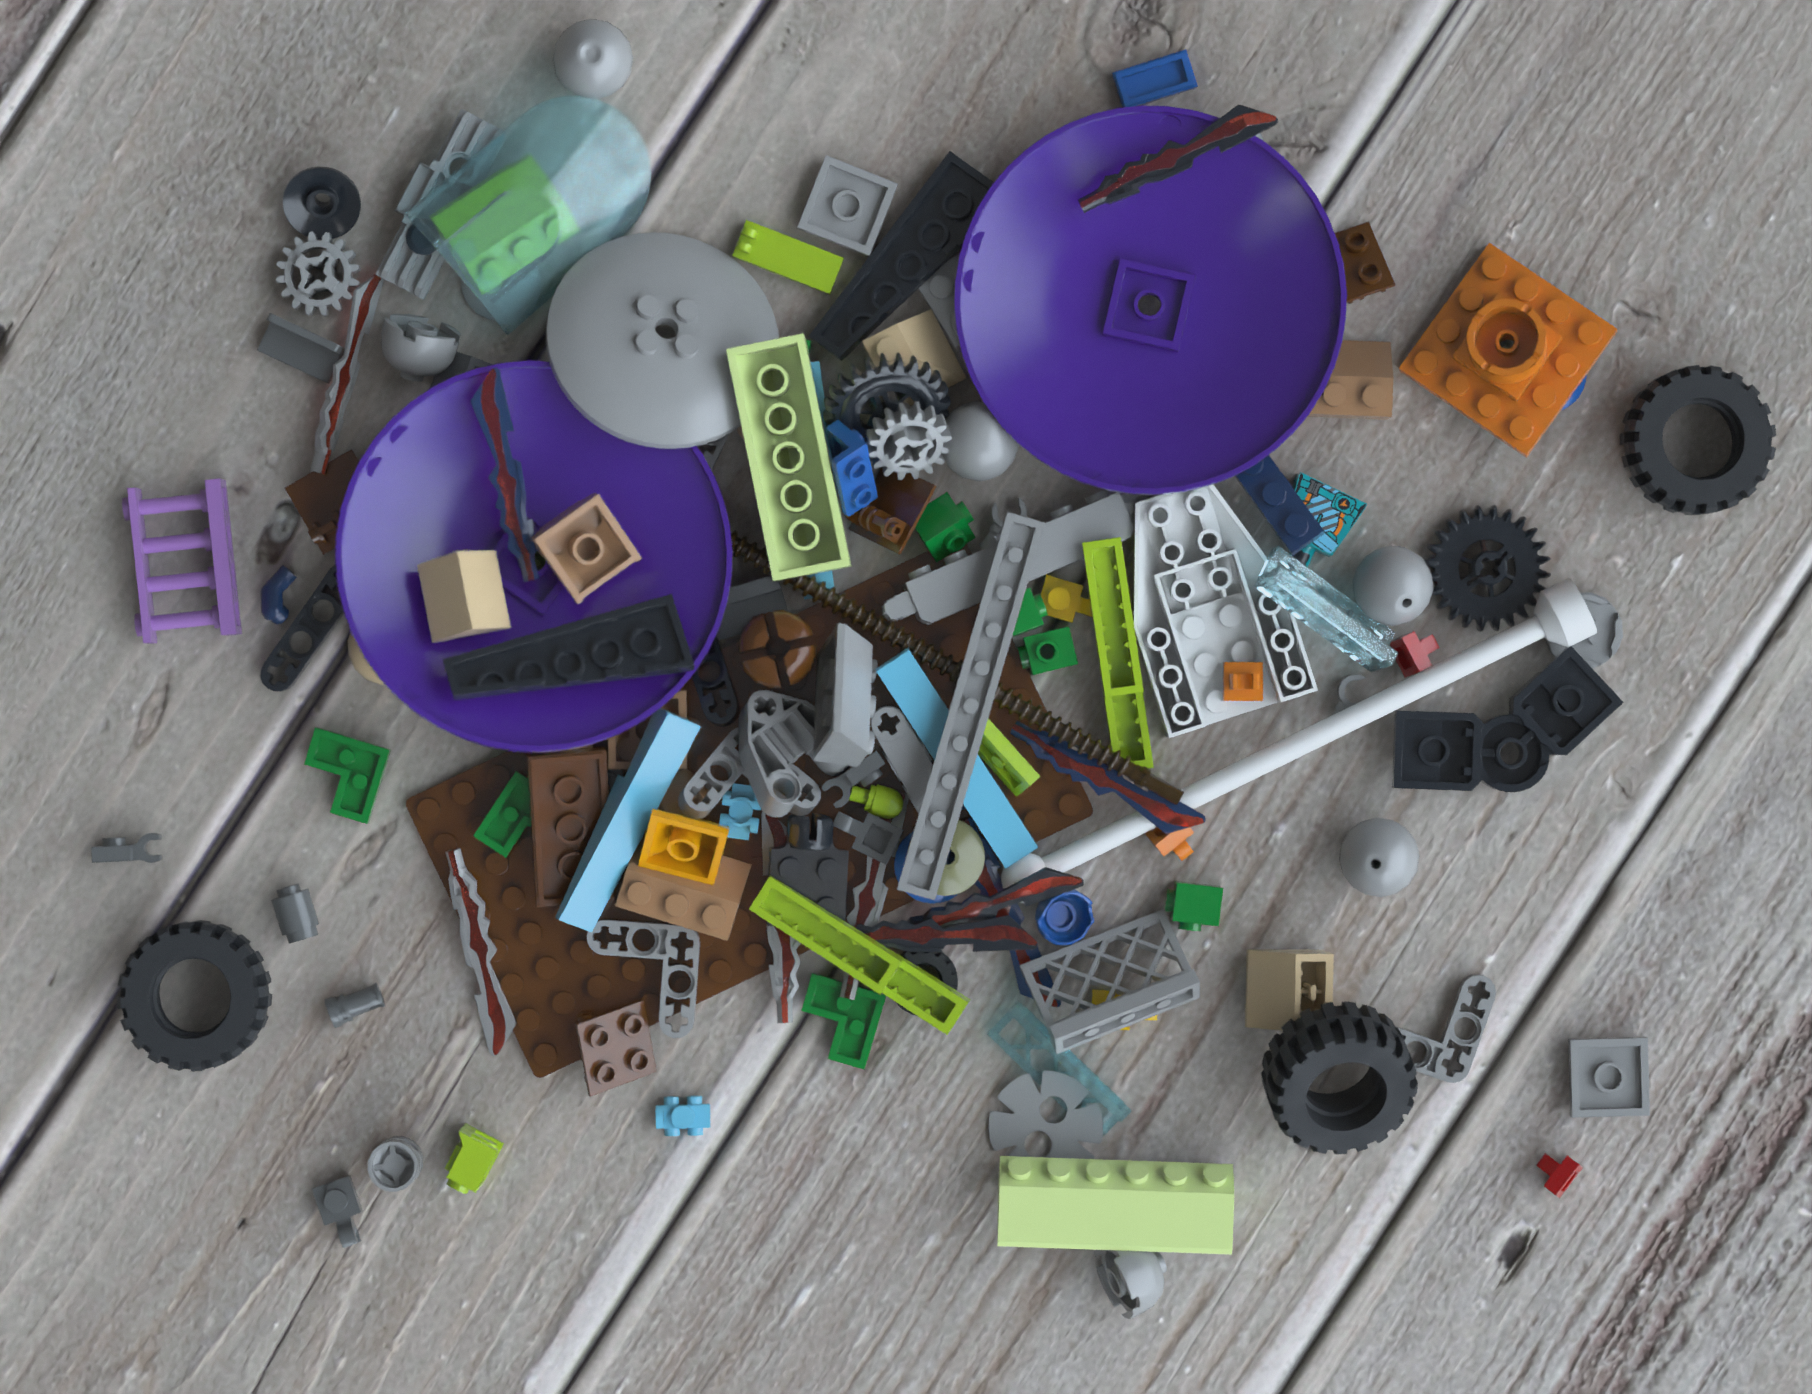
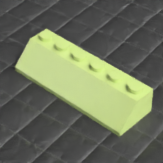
[726,333,852,581]
[997,1156,1234,1255]

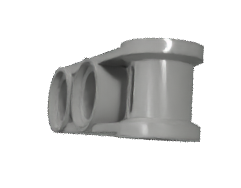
[871,705,933,814]

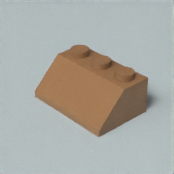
[1307,340,1394,420]
[615,831,752,941]

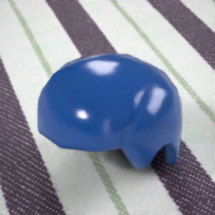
[1035,889,1094,945]

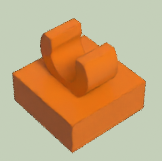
[1223,662,1263,701]
[1145,816,1194,861]

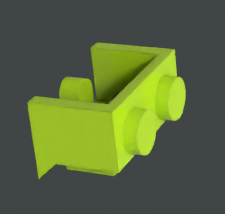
[444,1123,504,1194]

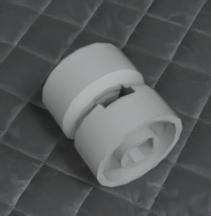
[368,1136,424,1192]

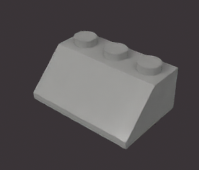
[813,623,878,767]

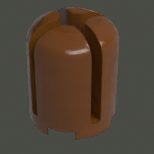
[738,610,817,688]

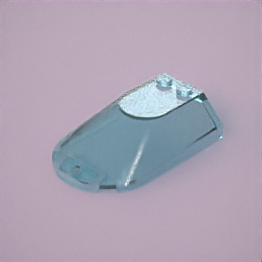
[404,96,651,336]

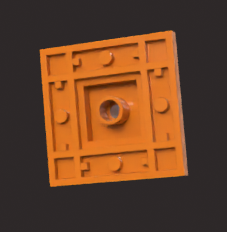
[1399,243,1617,458]

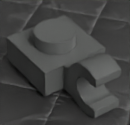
[822,750,885,808]
[833,812,904,865]
[91,833,163,863]
[312,1175,363,1248]

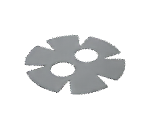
[989,1070,1103,1159]

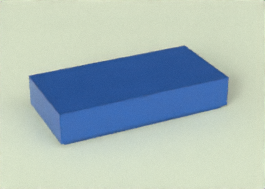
[1112,49,1198,108]

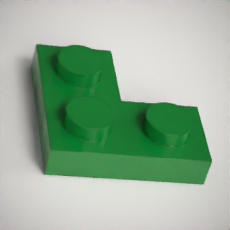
[304,727,391,824]
[473,771,531,858]
[801,972,886,1070]

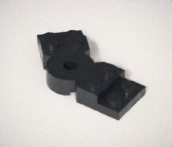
[1392,646,1624,792]

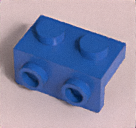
[826,420,878,516]

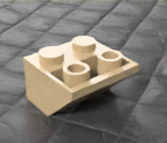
[1245,949,1334,1031]

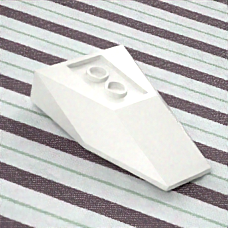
[1133,485,1318,738]

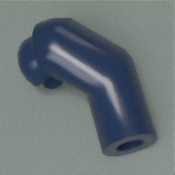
[260,565,297,624]

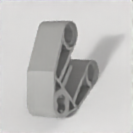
[739,690,850,817]

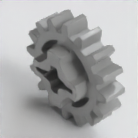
[276,232,362,317]
[866,402,952,480]

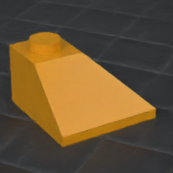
[638,809,729,886]

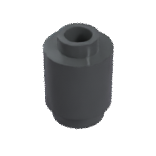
[271,883,319,943]

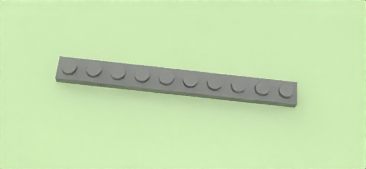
[897,512,1045,900]

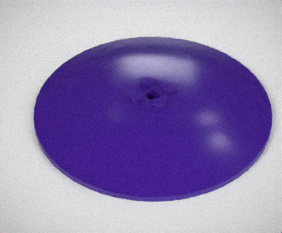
[954,106,1347,495]
[335,361,732,753]

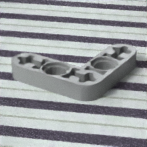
[678,728,821,819]
[587,919,700,1038]
[1395,974,1496,1083]

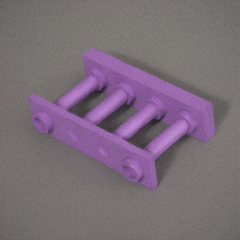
[122,478,242,644]

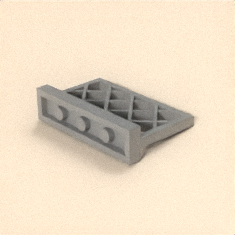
[1020,909,1200,1054]

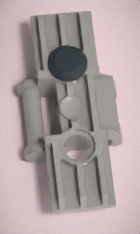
[375,109,510,300]

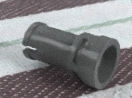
[324,983,386,1028]

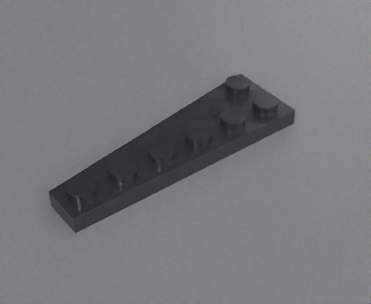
[809,151,994,361]
[442,594,695,700]

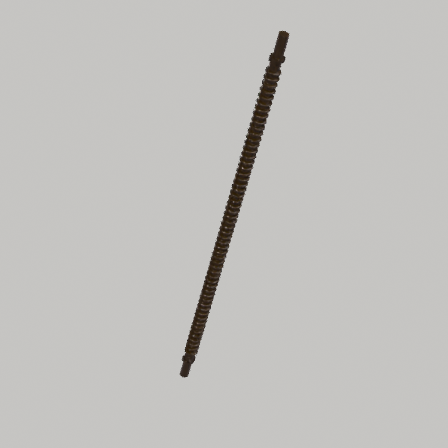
[731,530,1184,805]

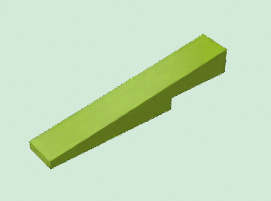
[1082,537,1154,769]
[749,876,971,1035]

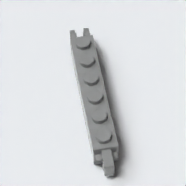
[881,490,1152,625]

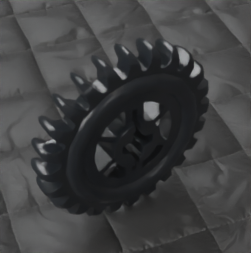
[823,352,951,442]
[1424,505,1551,632]

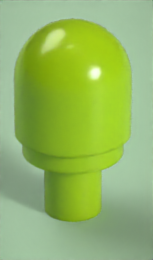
[849,784,904,819]

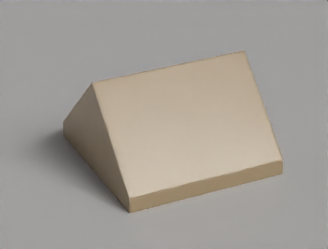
[417,550,511,643]

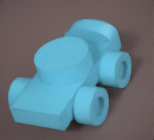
[719,783,761,840]
[655,1095,711,1136]

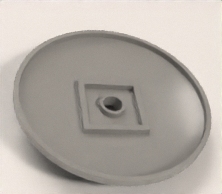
[546,232,779,449]

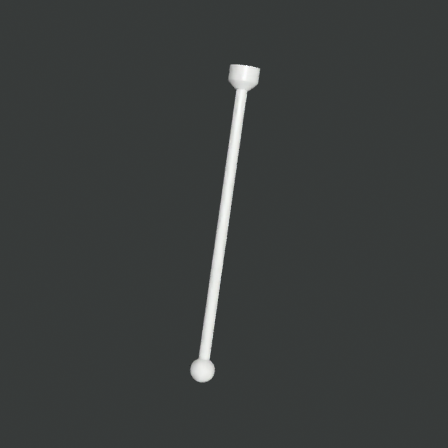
[1001,578,1597,903]

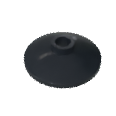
[283,166,361,240]

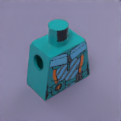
[1285,472,1367,571]

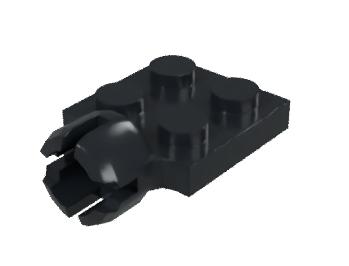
[766,813,849,926]

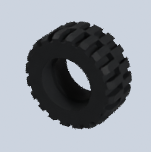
[1620,365,1776,516]
[116,920,272,1072]
[1261,1002,1418,1155]

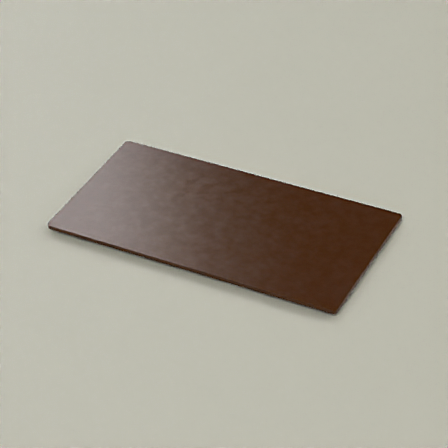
[406,544,1093,1078]

